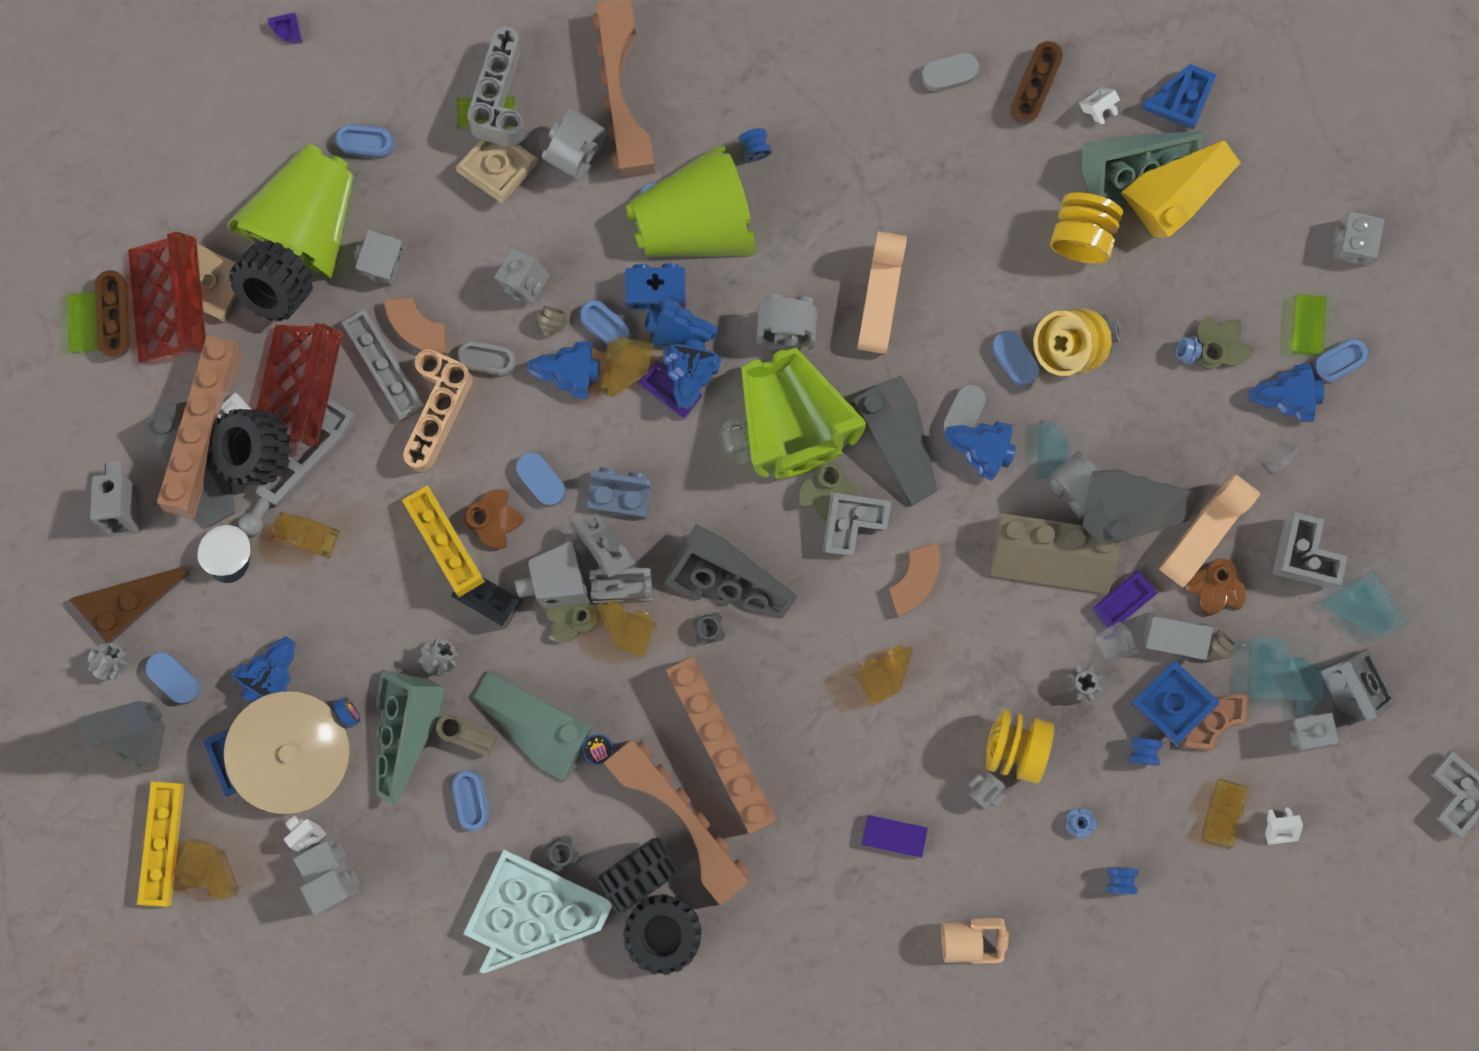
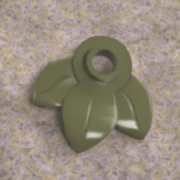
[1197,316,1253,368]
[799,462,857,521]
[543,603,599,642]

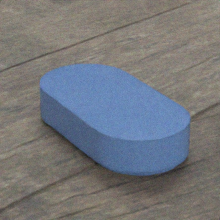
[335,124,395,158]
[580,300,631,350]
[992,331,1039,386]
[1311,339,1369,384]
[516,453,565,506]
[146,653,200,704]
[452,770,489,831]

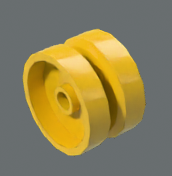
[1033,308,1112,376]

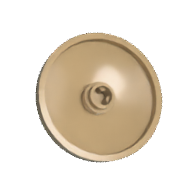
[224,691,349,814]

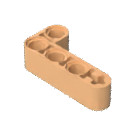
[857,231,907,355]
[403,349,473,473]
[1158,474,1261,588]

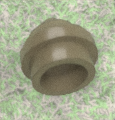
[537,306,567,338]
[1207,630,1236,660]

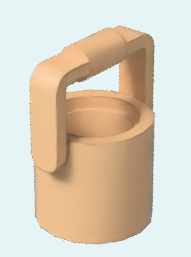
[941,918,1009,964]

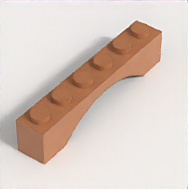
[592,0,656,178]
[157,335,243,519]
[666,656,776,835]
[604,739,750,906]

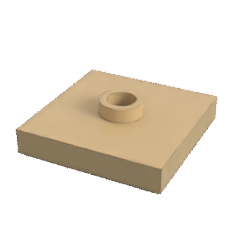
[456,140,538,204]
[169,244,237,322]

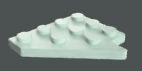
[464,849,612,974]

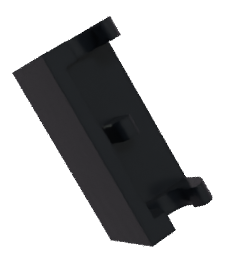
[451,577,523,628]

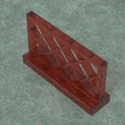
[128,231,206,364]
[256,323,343,447]

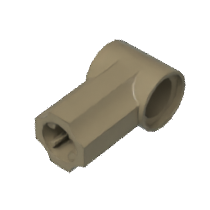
[436,714,499,757]

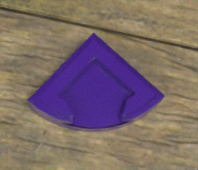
[267,12,303,43]

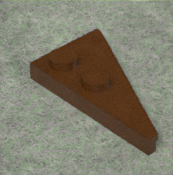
[70,567,190,643]

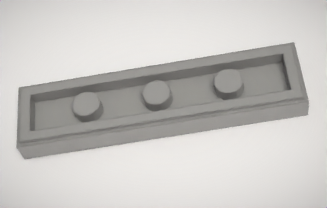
[340,308,425,422]

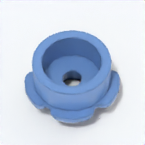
[1176,336,1202,365]
[1066,808,1096,838]

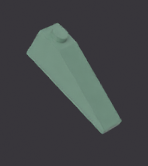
[1082,131,1204,205]
[376,670,444,804]
[473,671,593,781]

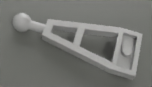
[238,384,357,536]

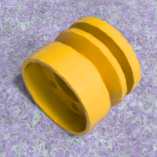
[1049,192,1123,264]
[985,709,1054,784]

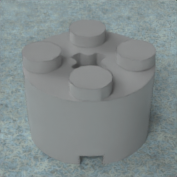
[542,108,607,179]
[756,294,818,352]
[1049,451,1099,520]

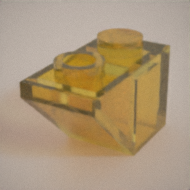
[600,335,653,397]
[270,512,340,559]
[597,600,657,658]
[855,644,913,706]
[173,838,239,900]

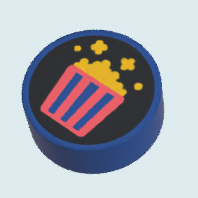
[334,697,361,728]
[583,734,614,765]

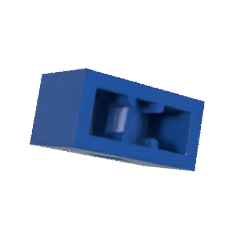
[625,263,686,310]

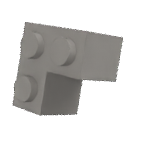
[1272,512,1348,589]
[293,840,360,916]

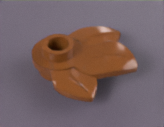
[464,490,524,549]
[1185,558,1245,616]

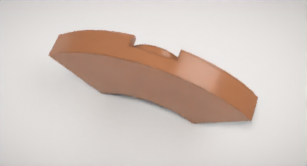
[384,297,447,355]
[889,543,940,617]
[1181,694,1249,751]

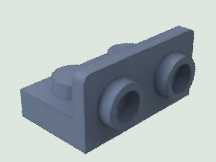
[587,467,652,519]

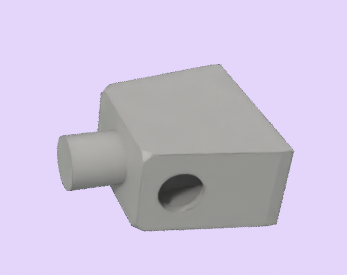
[90,461,140,537]
[515,541,590,608]

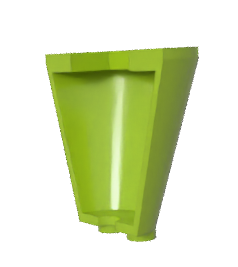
[226,143,354,279]
[625,144,755,257]
[741,347,866,479]

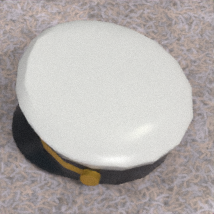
[197,525,252,583]

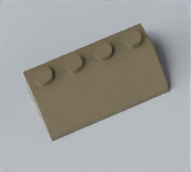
[990,513,1121,594]

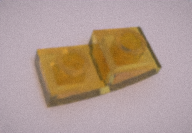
[1201,778,1248,850]

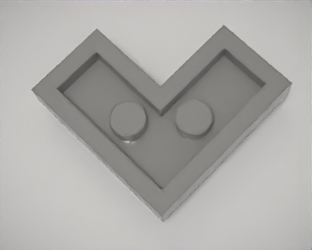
[822,492,891,556]
[1430,751,1479,838]

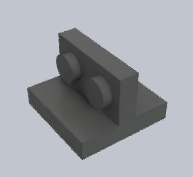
[1320,648,1396,726]

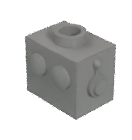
[1333,211,1385,266]
[355,230,405,285]
[494,248,550,305]
[1288,713,1339,752]

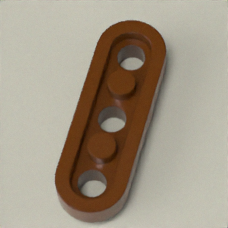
[1010,41,1063,124]
[95,270,130,358]

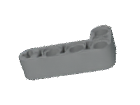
[468,26,524,147]

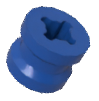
[738,128,772,162]
[1129,737,1162,766]
[1106,867,1139,894]

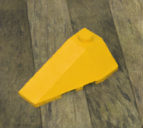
[1121,140,1241,238]

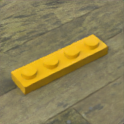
[402,485,485,597]
[137,781,185,907]

